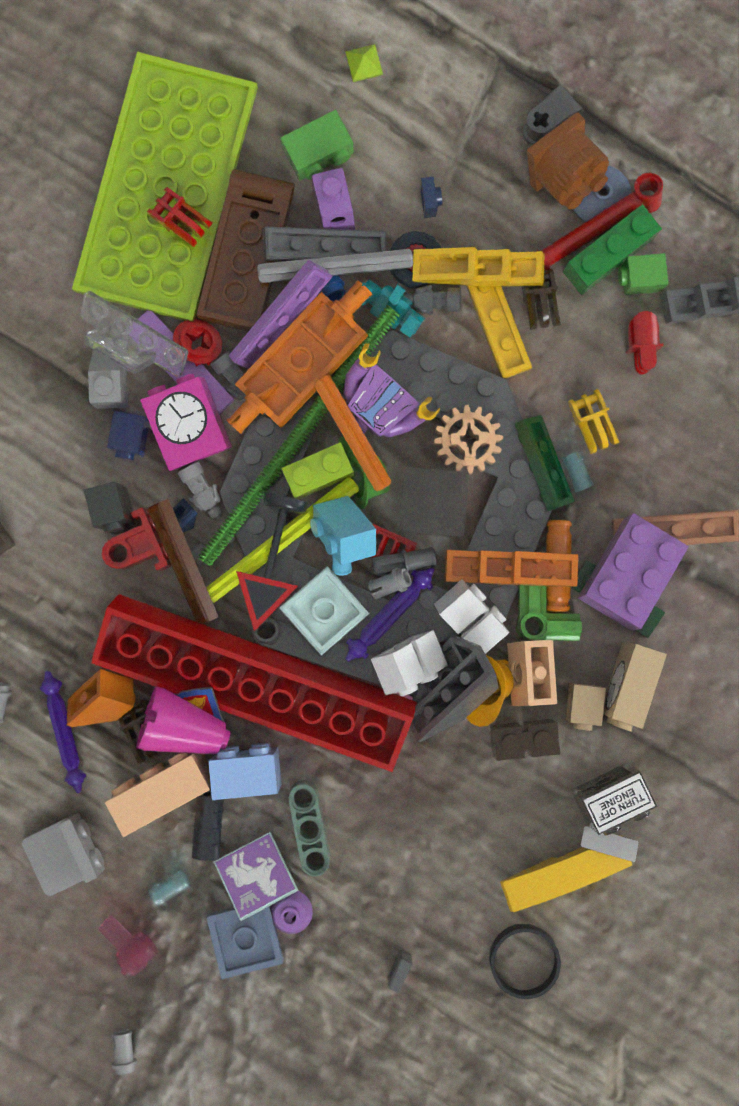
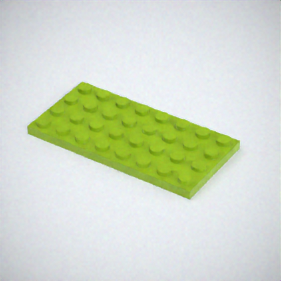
[72,52,258,322]

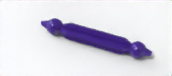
[345,567,435,662]
[40,671,86,793]

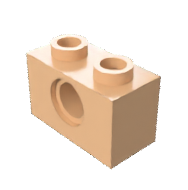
[507,640,557,706]

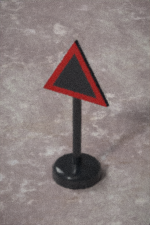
[236,492,308,631]

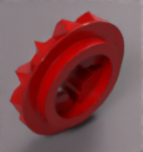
[172,319,222,367]

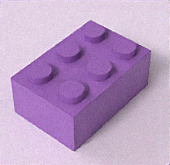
[578,513,689,631]

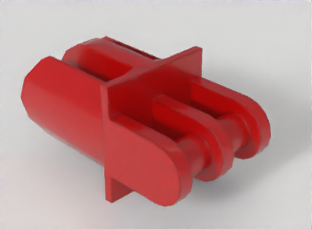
[147,187,213,247]
[626,311,664,375]

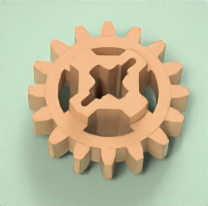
[434,405,503,475]

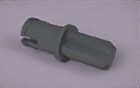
[372,547,436,576]

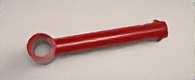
[536,172,663,271]

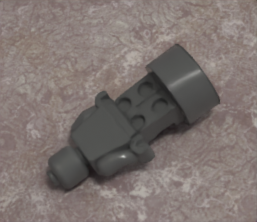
[404,284,462,315]
[211,350,246,401]

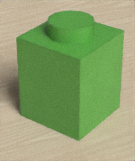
[618,253,668,295]

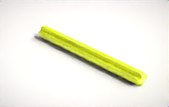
[206,477,359,603]

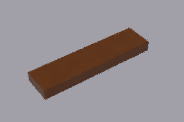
[148,499,218,623]

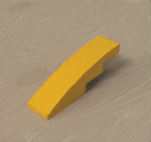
[412,247,545,286]
[500,835,632,912]

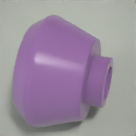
[271,891,313,934]

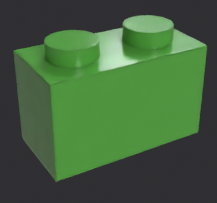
[280,110,354,181]

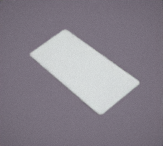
[581,826,639,862]

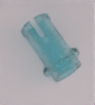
[562,451,594,493]
[148,870,191,907]

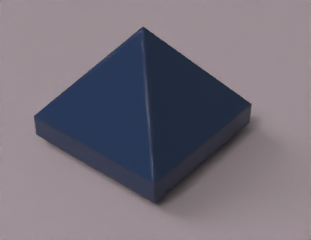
[173,498,198,532]

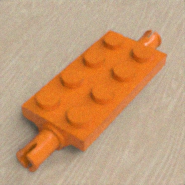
[226,280,372,434]

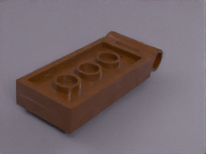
[196,169,295,332]

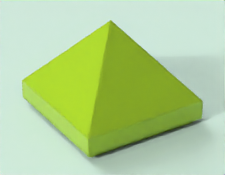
[345,44,383,82]

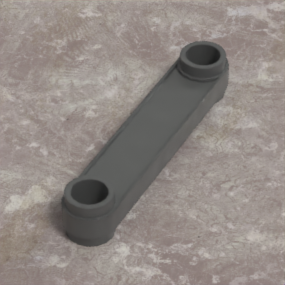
[252,618,383,689]

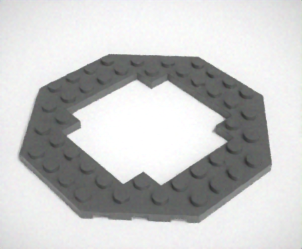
[220,330,552,655]

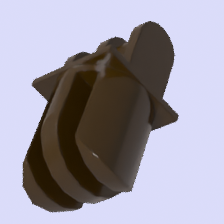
[522,268,561,330]
[118,698,157,764]

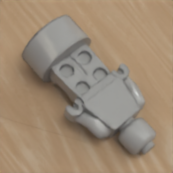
[177,461,222,520]

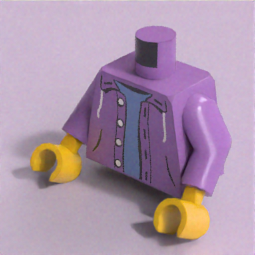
[343,343,440,438]

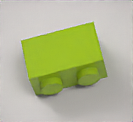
[282,442,354,500]

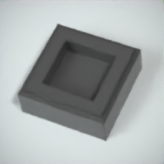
[387,950,412,993]

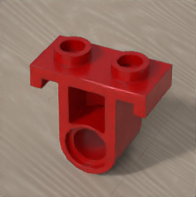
[101,507,172,571]

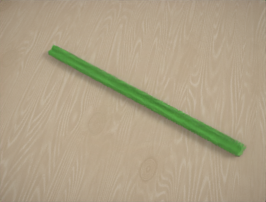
[197,305,400,567]

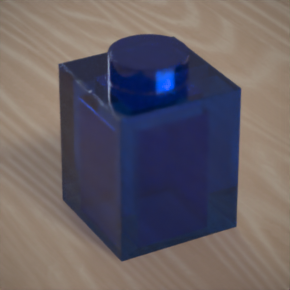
[107,411,150,461]

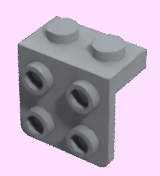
[22,812,105,896]

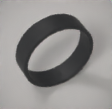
[489,924,561,999]

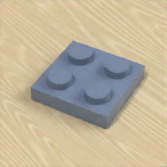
[206,906,284,979]

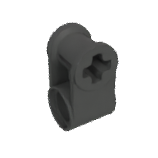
[523,86,583,145]

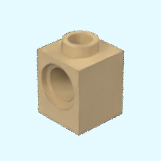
[565,682,606,731]

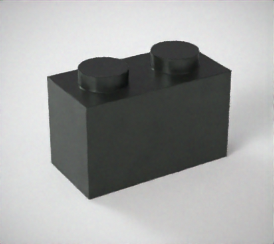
[83,481,136,535]

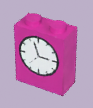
[140,373,232,471]

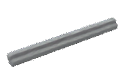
[257,249,413,283]

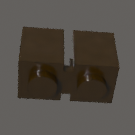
[490,719,560,761]

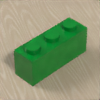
[563,204,662,296]

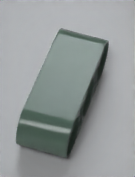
[289,780,330,876]

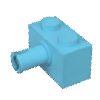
[310,496,376,576]

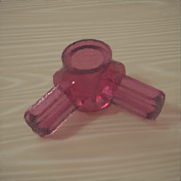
[98,916,158,977]

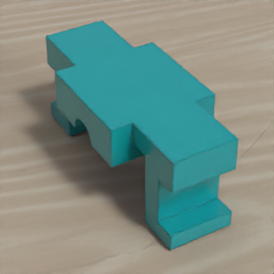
[362,279,425,338]

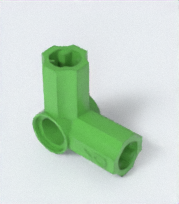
[515,585,582,641]

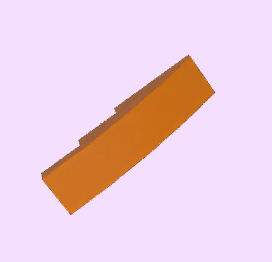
[444,550,578,587]

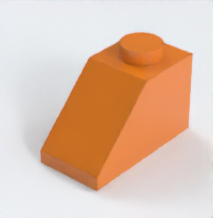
[67,669,136,727]

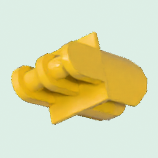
[568,389,619,454]

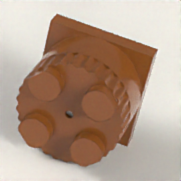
[527,112,609,209]

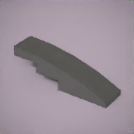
[660,277,739,325]

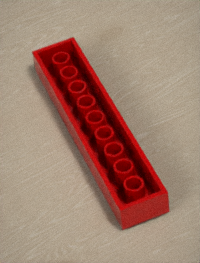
[91,594,417,772]

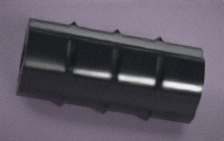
[192,792,224,861]

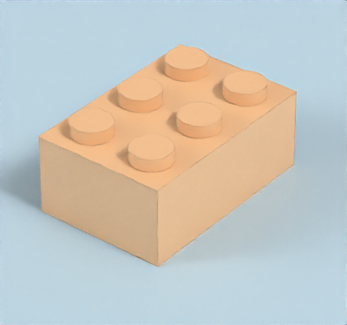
[105,752,211,837]

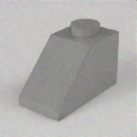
[88,345,128,409]

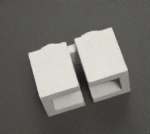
[434,579,509,654]
[371,630,448,696]

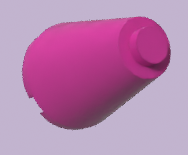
[136,686,230,754]

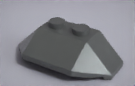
[410,636,499,742]

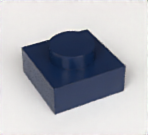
[420,176,442,218]

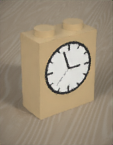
[603,642,667,731]

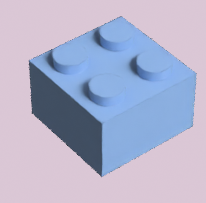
[209,743,282,800]

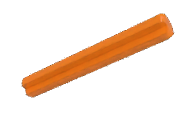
[314,375,391,491]

